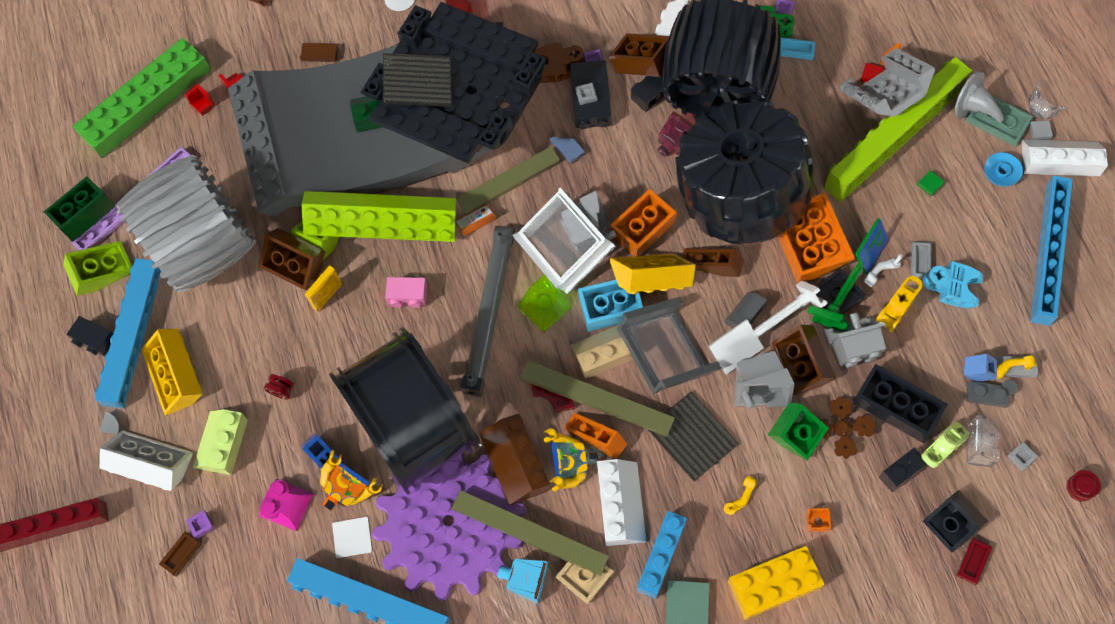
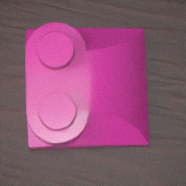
[259,479,314,531]

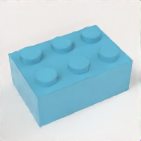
[578,280,643,332]

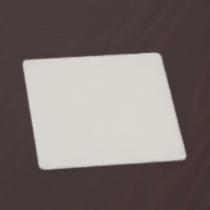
[332,517,372,558]

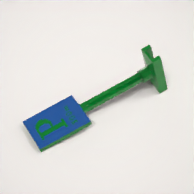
[807,218,889,332]

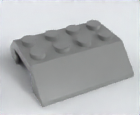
[840,48,935,117]

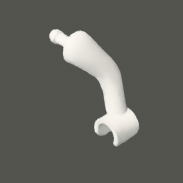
[864,254,903,287]

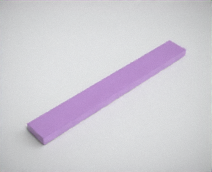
[71,146,191,250]

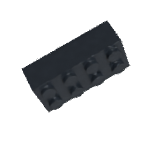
[852,364,948,444]

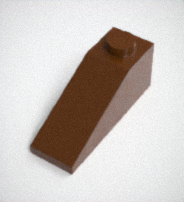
[682,248,744,277]

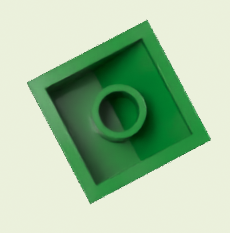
[768,403,829,461]

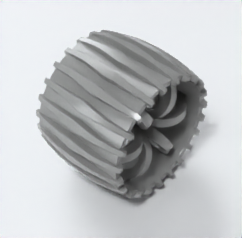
[116,155,255,292]

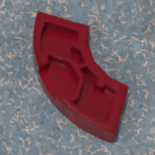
[531,384,575,412]

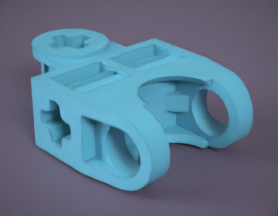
[922,261,983,308]

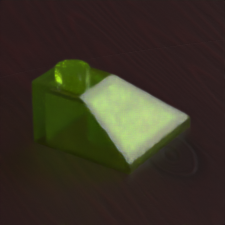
[518,275,571,333]

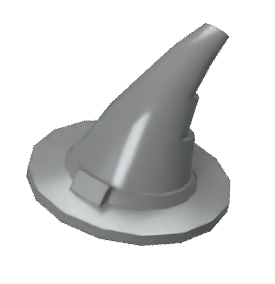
[955,71,1004,123]

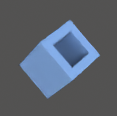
[963,354,997,382]

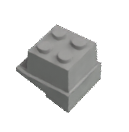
[561,191,617,257]
[823,313,886,368]
[734,351,794,409]

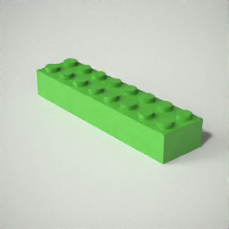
[72,37,211,158]

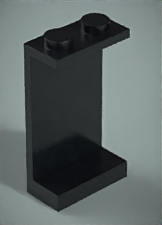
[571,60,612,129]

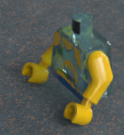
[544,428,599,491]

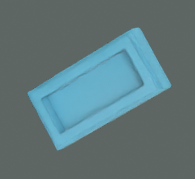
[781,37,816,60]

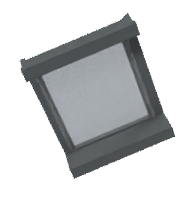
[617,297,721,395]

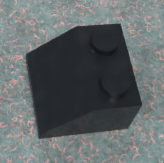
[923,490,988,553]

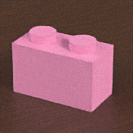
[385,277,427,308]

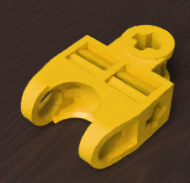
[875,276,922,333]

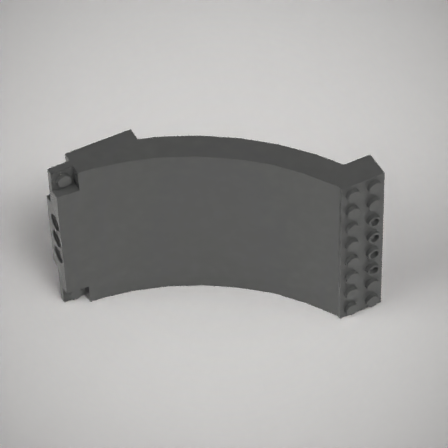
[228,44,492,217]

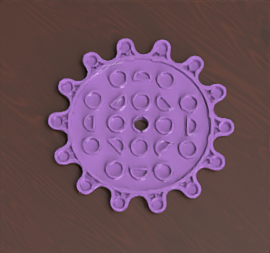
[372,453,526,601]

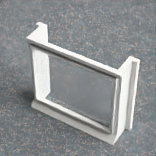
[512,188,616,294]

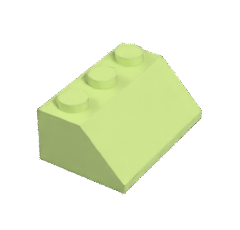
[193,409,248,475]

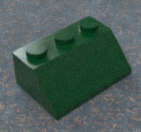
[350,96,382,133]

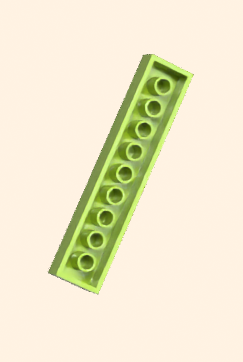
[824,57,973,203]

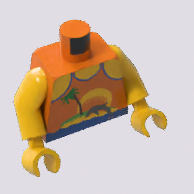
[320,450,383,511]

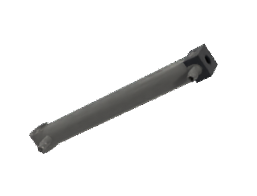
[461,225,515,397]

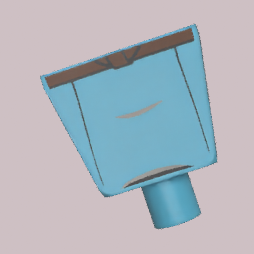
[497,559,548,604]

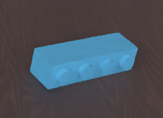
[637,511,687,599]

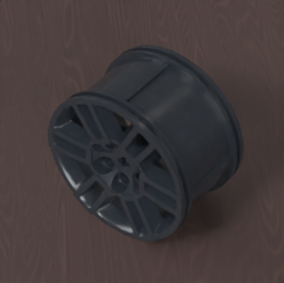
[329,327,482,495]

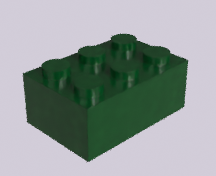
[44,176,115,242]

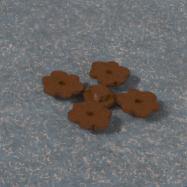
[818,397,876,459]

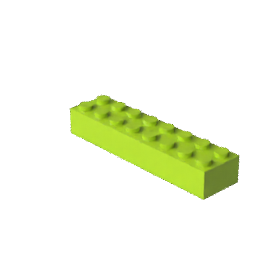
[302,191,456,242]

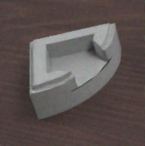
[100,412,121,435]

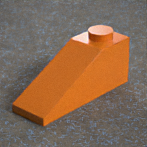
[564,412,627,459]

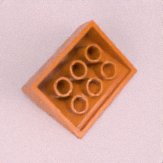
[777,193,855,283]

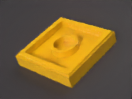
[305,265,342,311]

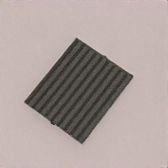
[382,53,452,107]
[647,391,739,482]

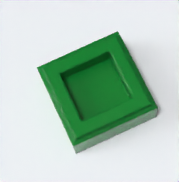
[917,170,945,196]

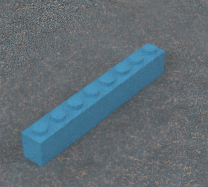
[1030,175,1072,326]
[95,258,162,409]
[287,558,451,624]

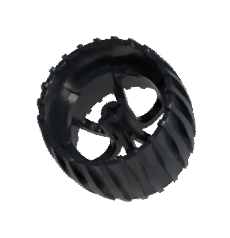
[663,0,781,119]

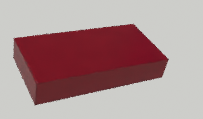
[956,538,992,585]

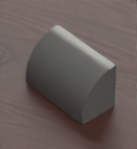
[724,292,767,328]

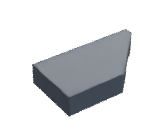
[550,137,585,164]

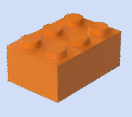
[610,189,677,256]

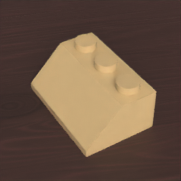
[570,325,634,380]

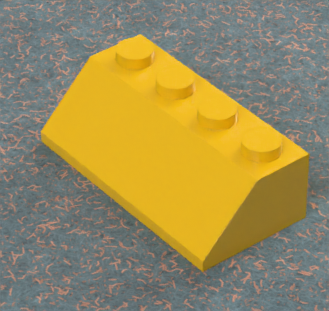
[610,253,696,294]
[141,328,202,415]

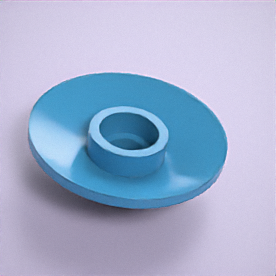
[984,152,1023,187]

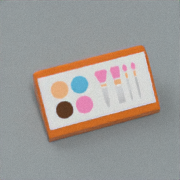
[456,204,495,237]

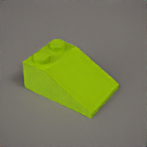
[64,241,132,296]

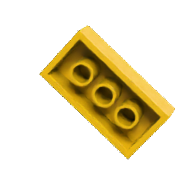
[728,546,825,620]

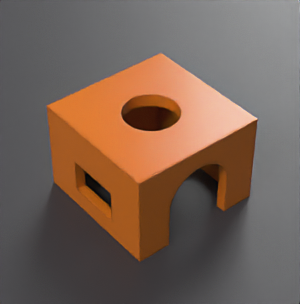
[807,508,831,532]

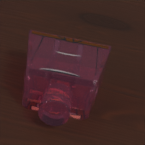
[657,111,693,156]

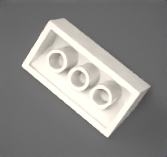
[1021,139,1108,176]
[99,430,193,491]
[597,459,647,546]

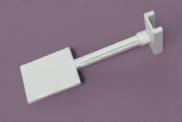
[708,281,827,375]

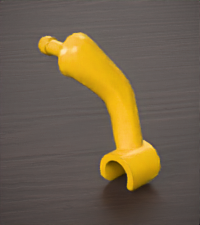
[997,356,1037,379]
[724,476,756,515]

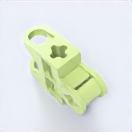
[921,421,970,468]

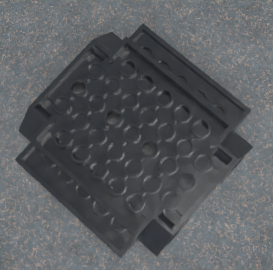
[361,2,546,164]

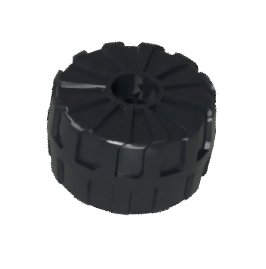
[675,100,813,244]

